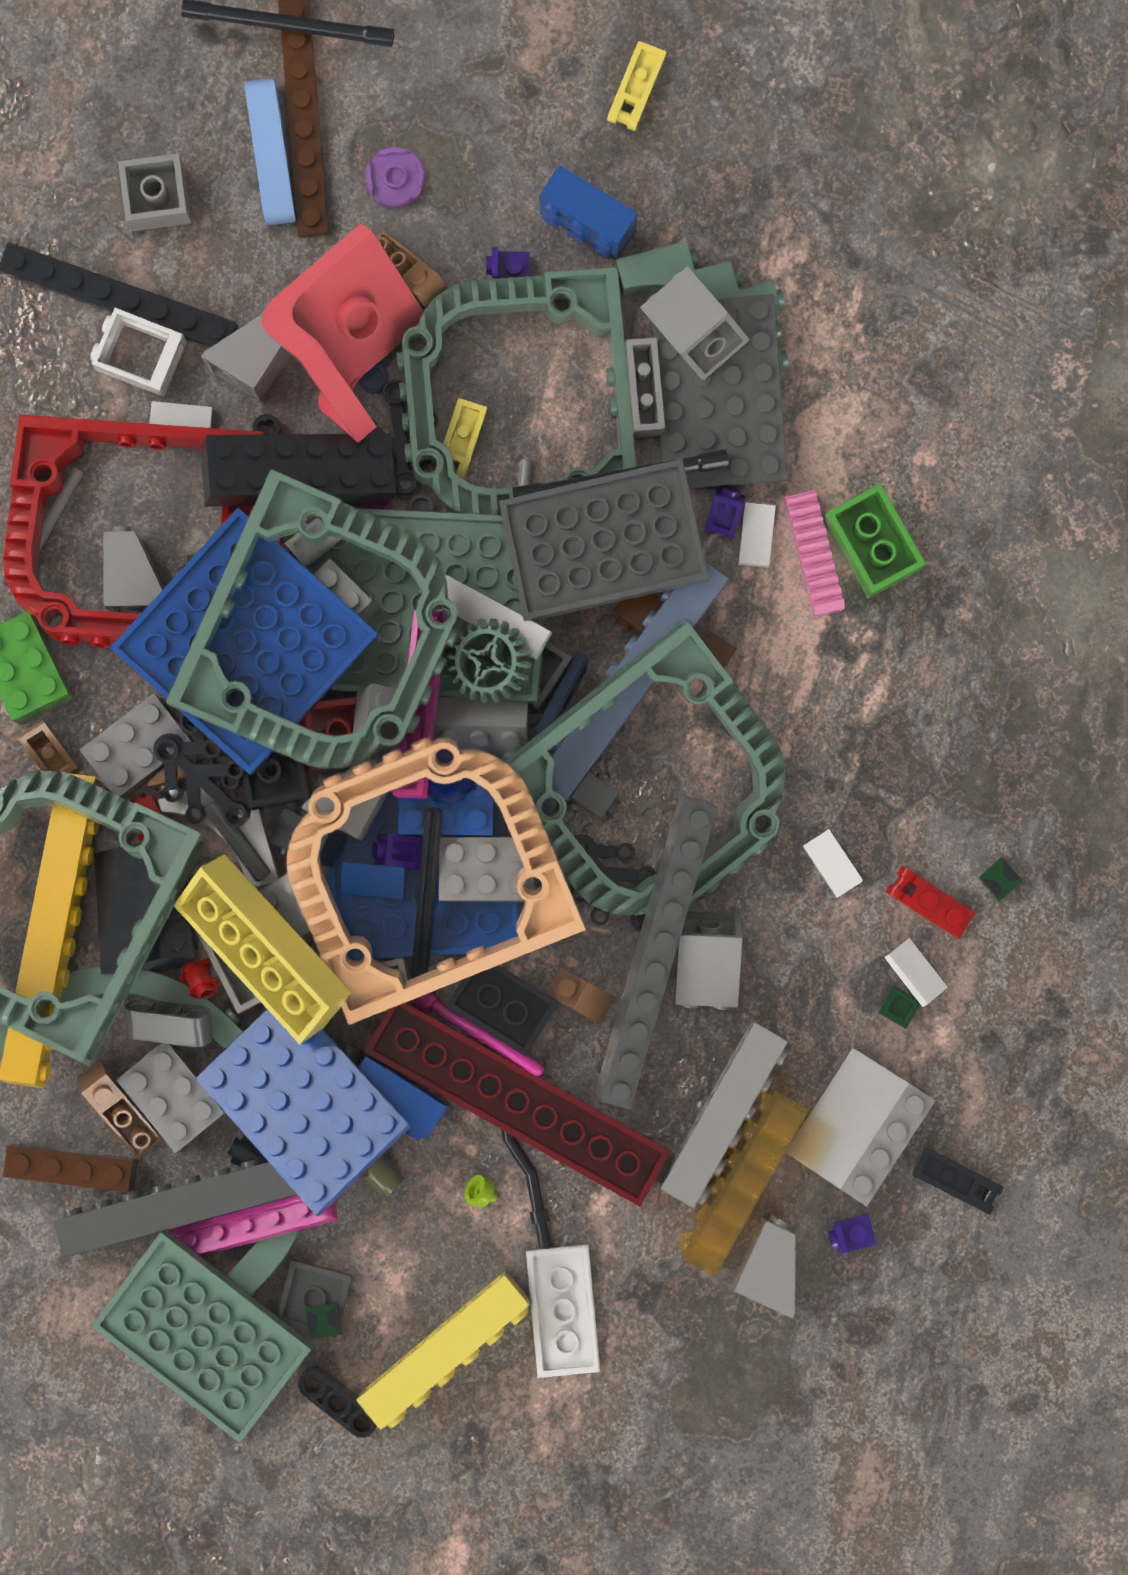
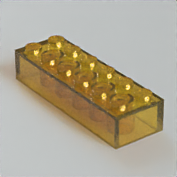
[678,1089,809,1277]

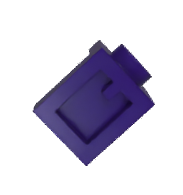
[486,247,530,279]
[705,486,746,538]
[371,834,423,869]
[828,1213,877,1255]

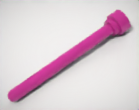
[412,991,544,1076]

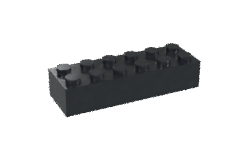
[200,433,396,507]

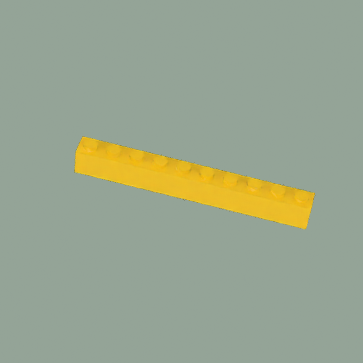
[0,773,105,1089]

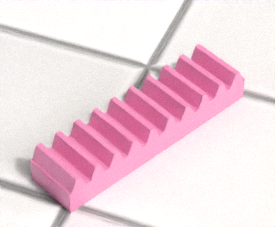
[784,490,845,617]

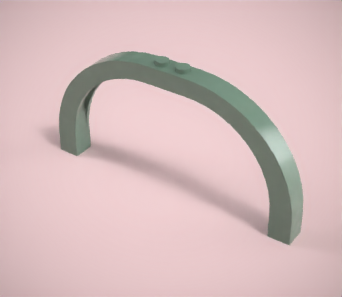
[0,967,301,1296]

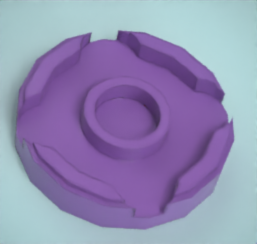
[365,147,426,209]

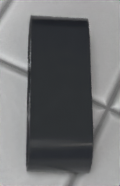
[298,1366,377,1438]

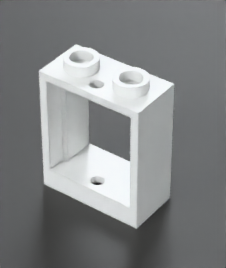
[90,308,187,397]

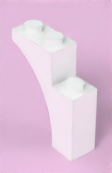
[158,779,280,890]

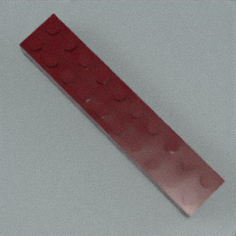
[364,1002,671,1207]

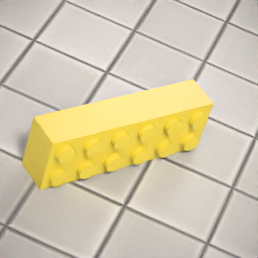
[173,854,352,1044]
[356,1270,530,1430]

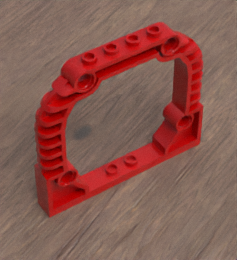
[3,415,264,648]

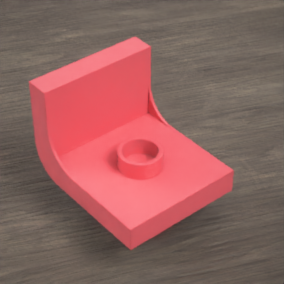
[261,223,424,443]

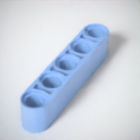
[244,77,296,226]

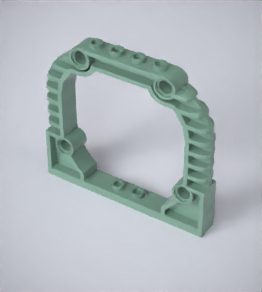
[396,267,636,515]
[166,469,459,769]
[504,620,786,915]
[0,771,208,1067]

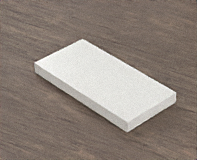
[526,1244,600,1378]

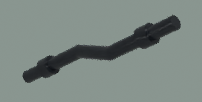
[499,1096,551,1249]

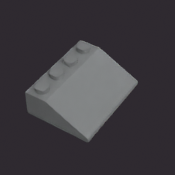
[785,1048,935,1207]

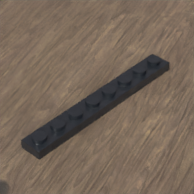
[0,242,237,347]

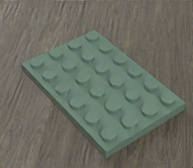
[91,1230,314,1443]

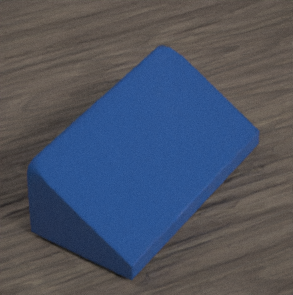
[341,862,406,899]

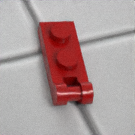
[885,866,975,939]

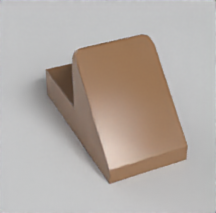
[17,720,78,773]
[546,967,615,1024]

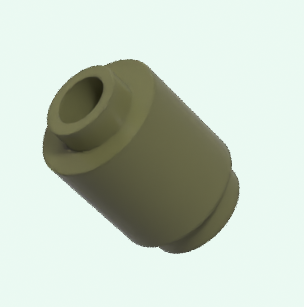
[363,1154,404,1197]

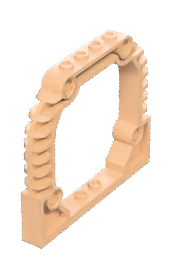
[287,737,585,1025]

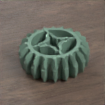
[447,618,532,704]

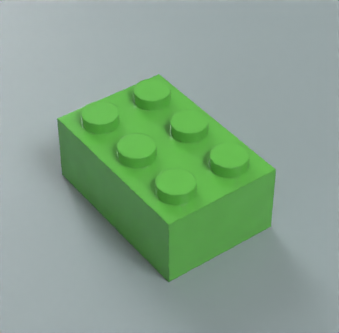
[823,483,926,599]
[0,611,75,725]

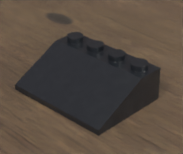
[94,841,196,975]

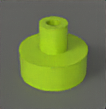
[464,1174,498,1209]

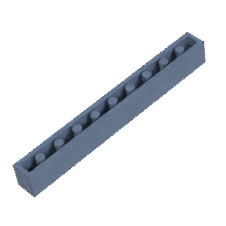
[541,562,729,813]

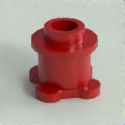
[179,958,219,1000]

